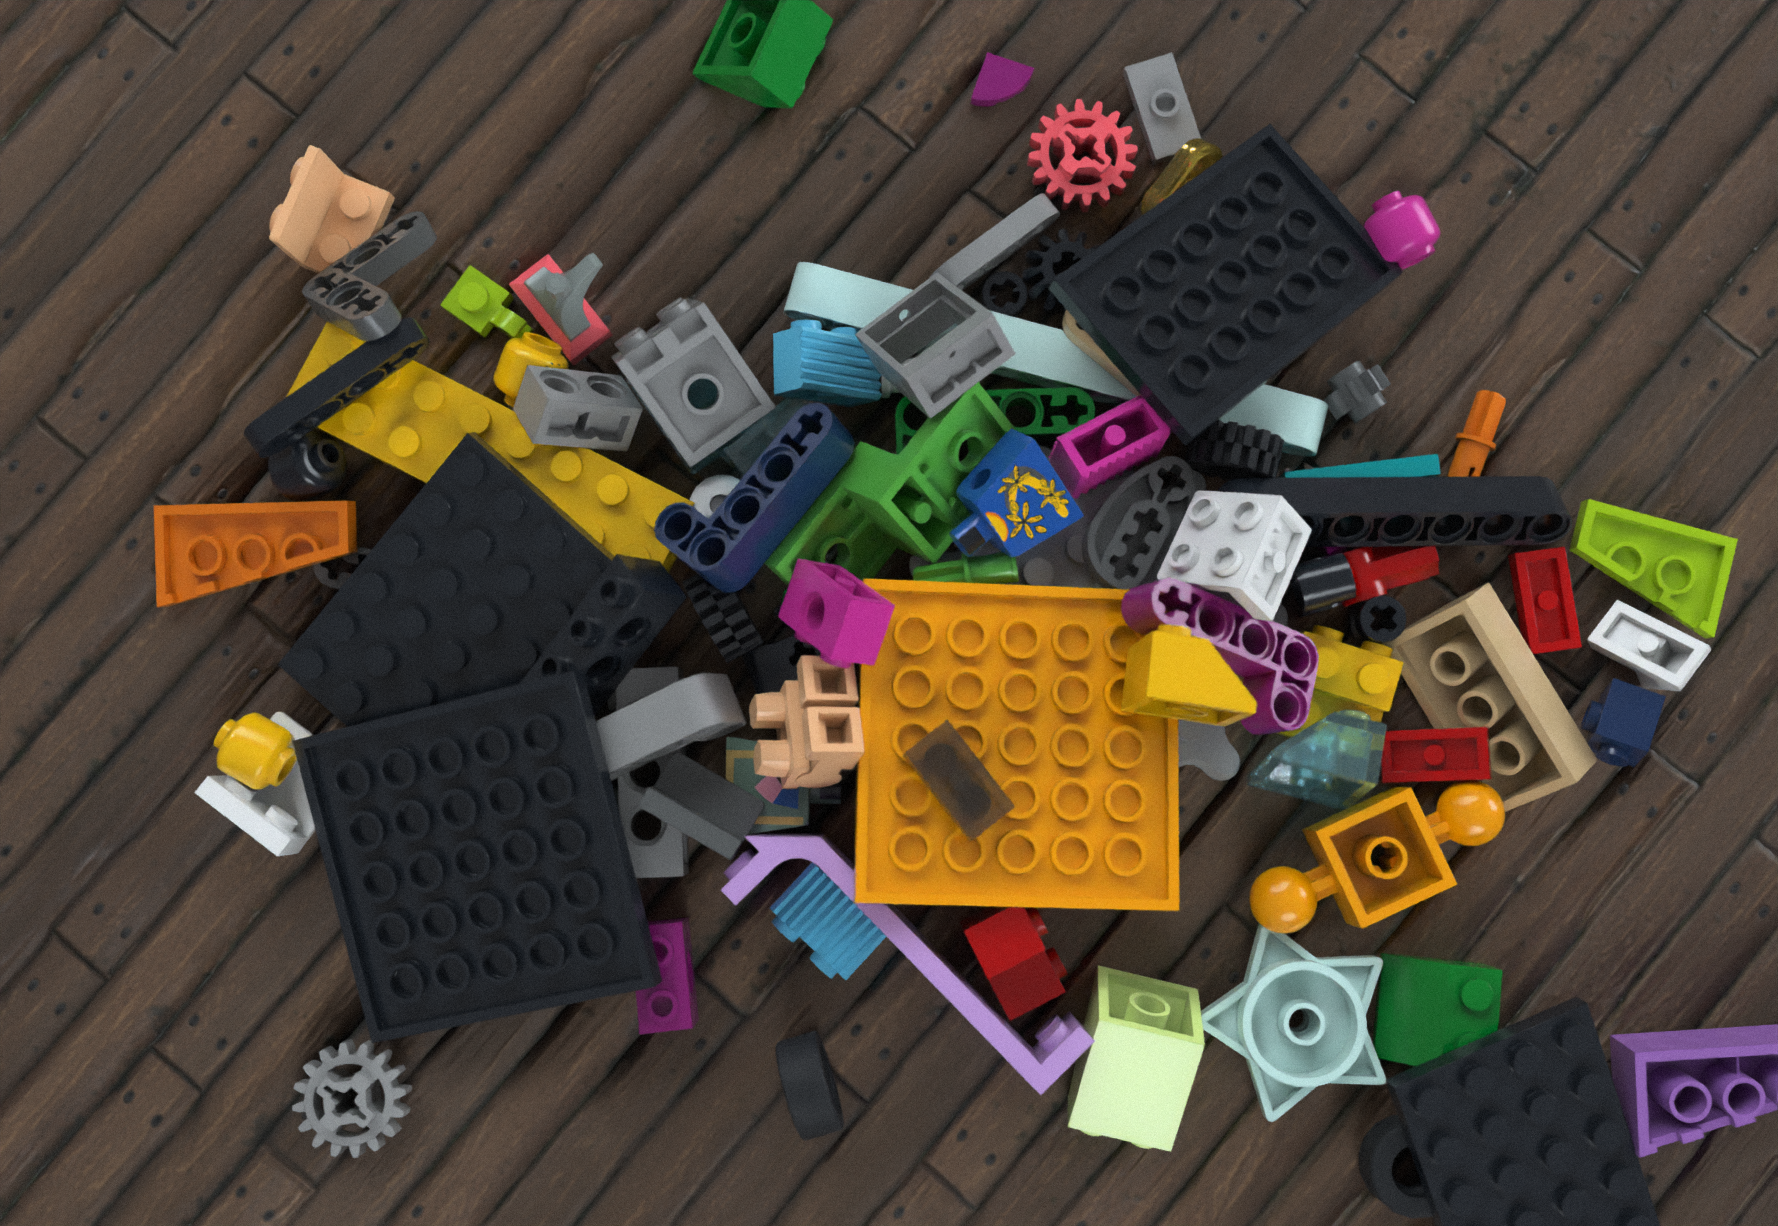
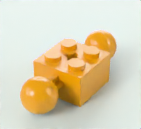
[1249,780,1505,934]

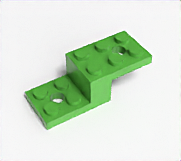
[765,382,1017,586]

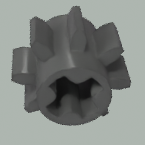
[1323,360,1391,424]

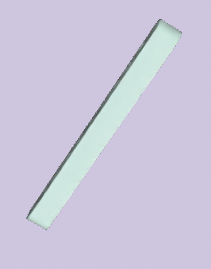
[783,262,1329,457]

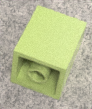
[1068,965,1205,1152]

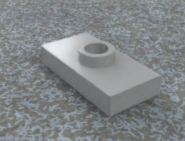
[1123,53,1203,165]

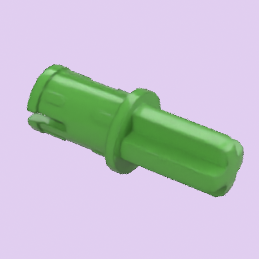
[913,552,1019,584]

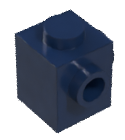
[1581,678,1666,767]

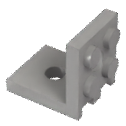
[611,297,776,468]

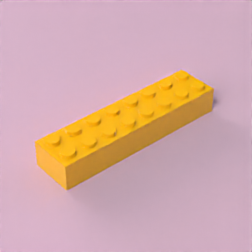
[286,321,695,573]

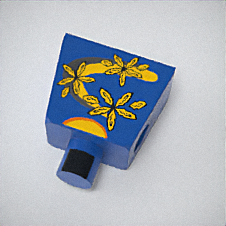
[949,428,1084,558]

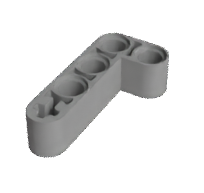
[596,673,747,781]

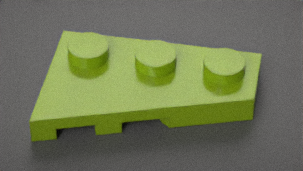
[1569,499,1738,639]

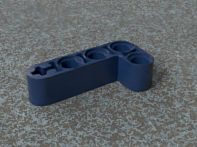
[654,403,854,593]

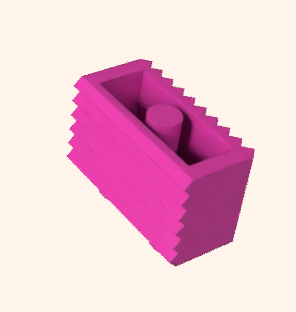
[1048,394,1171,499]

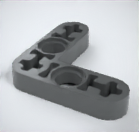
[302,211,437,341]

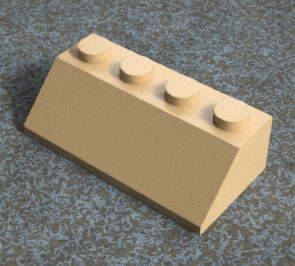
[1382,582,1598,812]

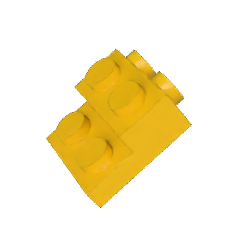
[1277,625,1404,761]

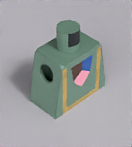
[726,737,842,834]

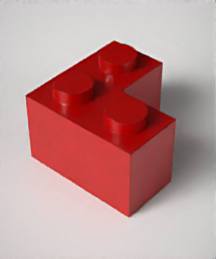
[960,907,1068,1021]

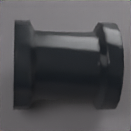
[1348,595,1407,644]

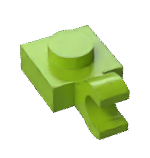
[440,265,534,339]

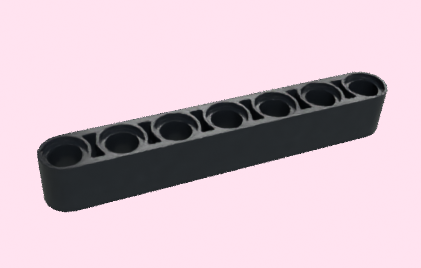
[1217,476,1573,547]

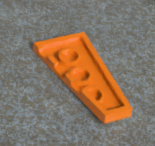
[153,501,357,607]

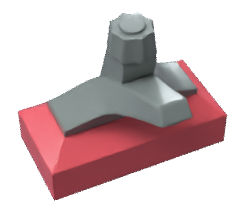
[509,253,612,366]

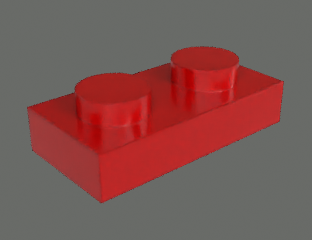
[1508,546,1582,654]
[1379,727,1492,783]

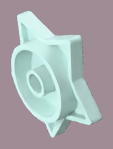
[1201,923,1386,1122]

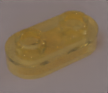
[1141,138,1223,216]

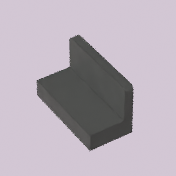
[638,752,765,860]

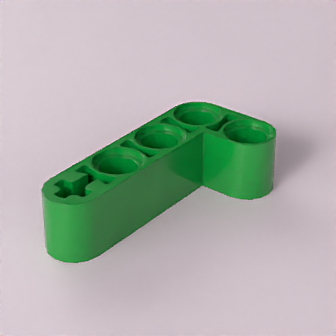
[895,387,1096,455]

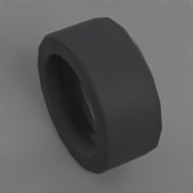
[775,1031,844,1141]

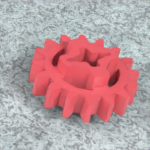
[1027,99,1138,212]

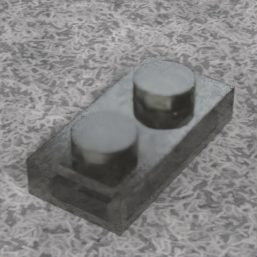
[903,720,1015,842]

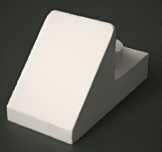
[1587,600,1711,691]

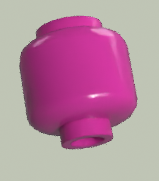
[1364,191,1441,270]

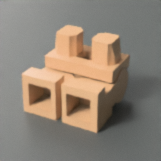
[749,655,865,789]

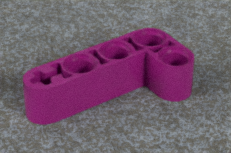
[1121,577,1319,735]

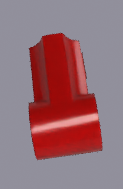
[1343,546,1440,607]

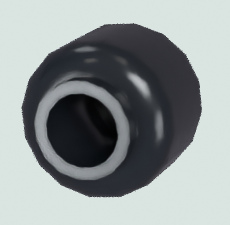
[268,429,347,502]

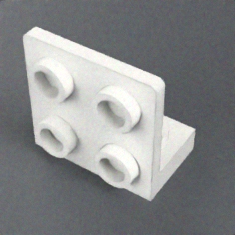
[1157,490,1312,621]
[195,712,315,857]

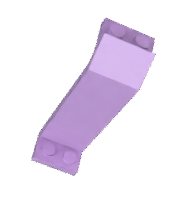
[721,833,1095,1095]

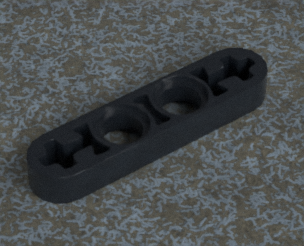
[243,317,430,458]

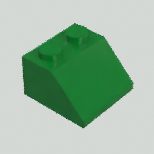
[692,0,834,109]
[1373,952,1503,1066]

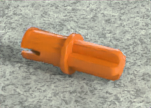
[1447,390,1506,477]

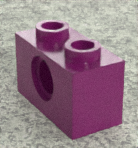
[635,917,699,1034]

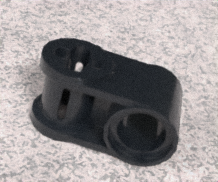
[1290,553,1356,618]
[742,635,821,694]

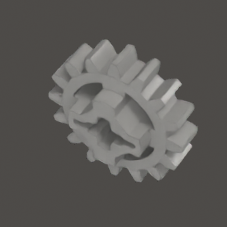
[292,1039,412,1158]

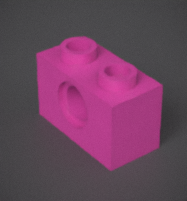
[778,558,895,668]

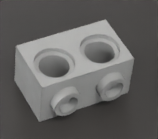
[513,365,643,451]

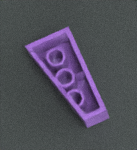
[1610,1024,1778,1158]

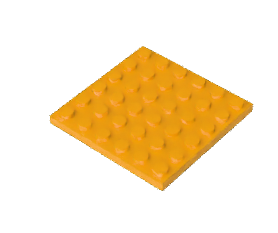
[853,578,1179,911]

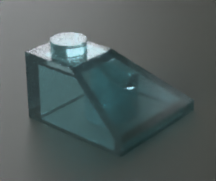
[1247,710,1387,810]

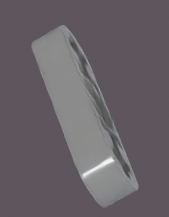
[929,193,1060,291]

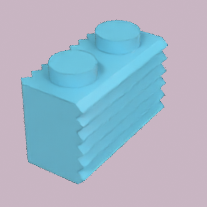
[773,320,882,407]
[770,862,887,980]

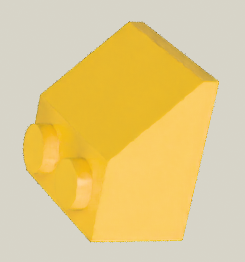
[1121,625,1257,727]

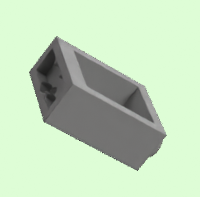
[855,272,1016,418]

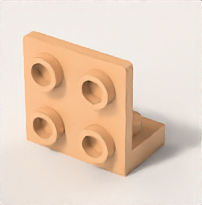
[269,145,395,273]

